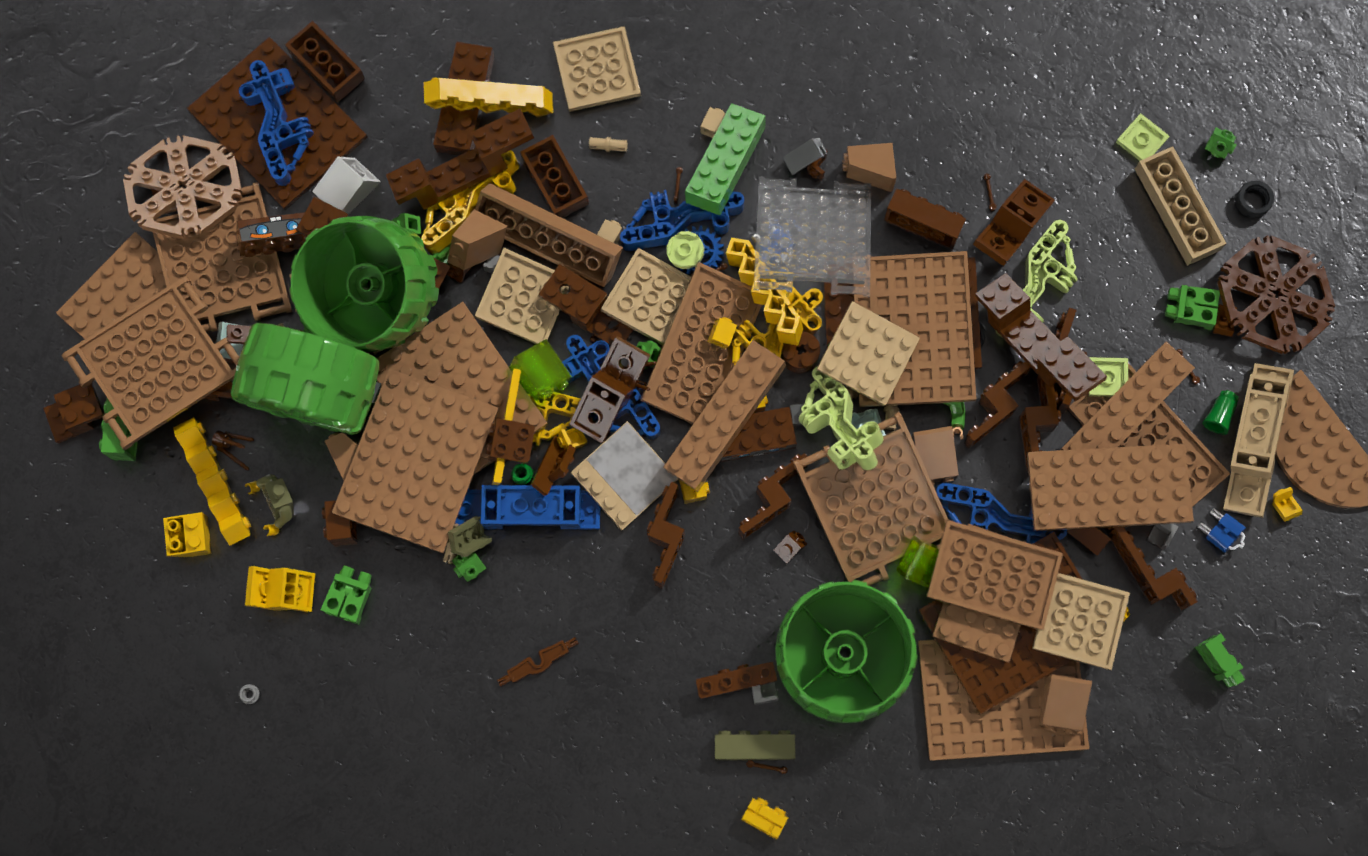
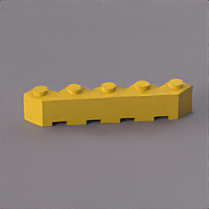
[424,78,553,117]
[726,238,803,346]
[173,417,251,546]

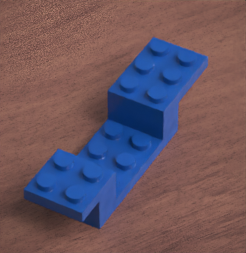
[455,485,600,530]

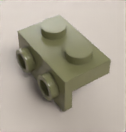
[448,516,492,557]

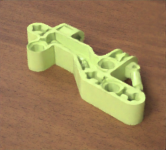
[995,220,1078,337]
[799,366,884,470]

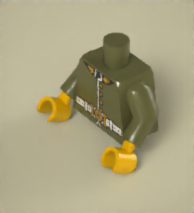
[245,474,294,536]

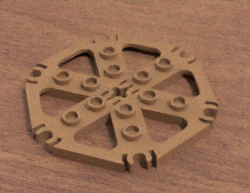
[123,135,243,239]

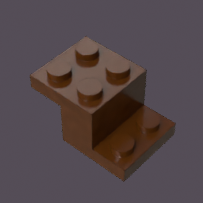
[43,383,104,443]

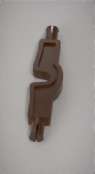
[497,637,579,687]

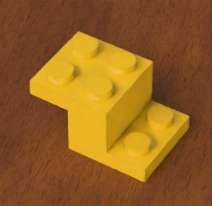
[245,566,315,612]

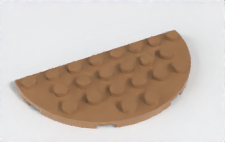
[1275,370,1368,508]

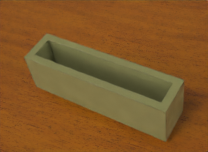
[715,731,795,760]

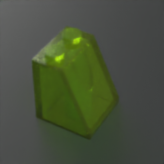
[509,339,572,401]
[896,535,939,588]

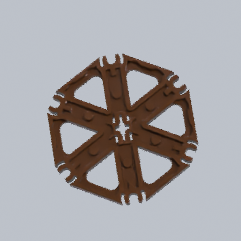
[1217,235,1335,354]

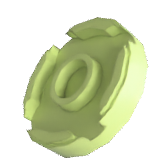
[667,231,704,269]

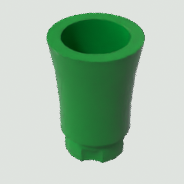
[1202,390,1239,435]
[511,463,536,485]

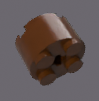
[781,331,820,374]

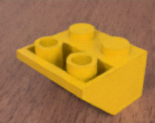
[163,512,212,557]

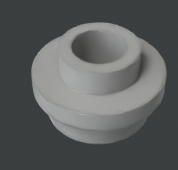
[239,684,259,704]

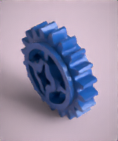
[680,225,724,275]

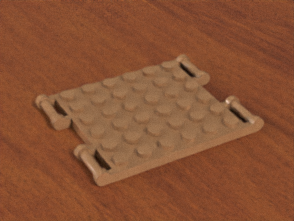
[153,182,292,332]
[62,276,239,450]
[793,412,948,586]

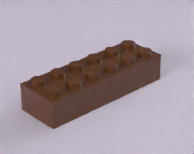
[433,42,495,156]

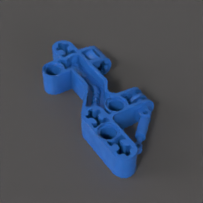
[239,60,314,186]
[620,190,744,251]
[557,335,660,440]
[935,483,1067,544]

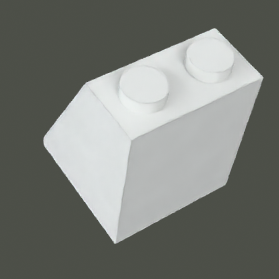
[312,157,381,214]

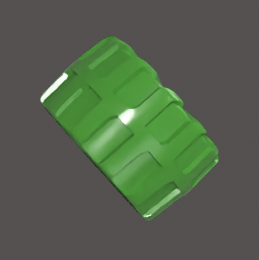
[290,216,439,352]
[231,323,379,435]
[775,580,917,723]

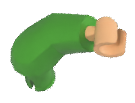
[943,402,966,440]

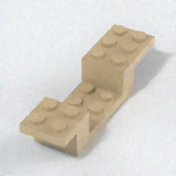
[1223,363,1294,518]

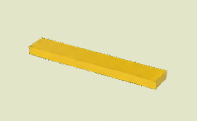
[492,369,521,485]

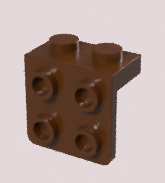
[486,418,535,463]

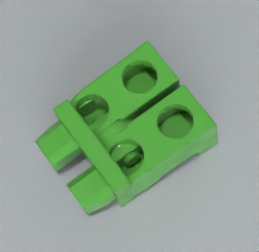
[1165,285,1220,330]
[321,565,372,625]
[1195,633,1245,688]

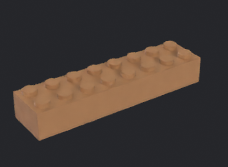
[475,183,623,287]
[664,340,786,492]
[1060,341,1195,450]

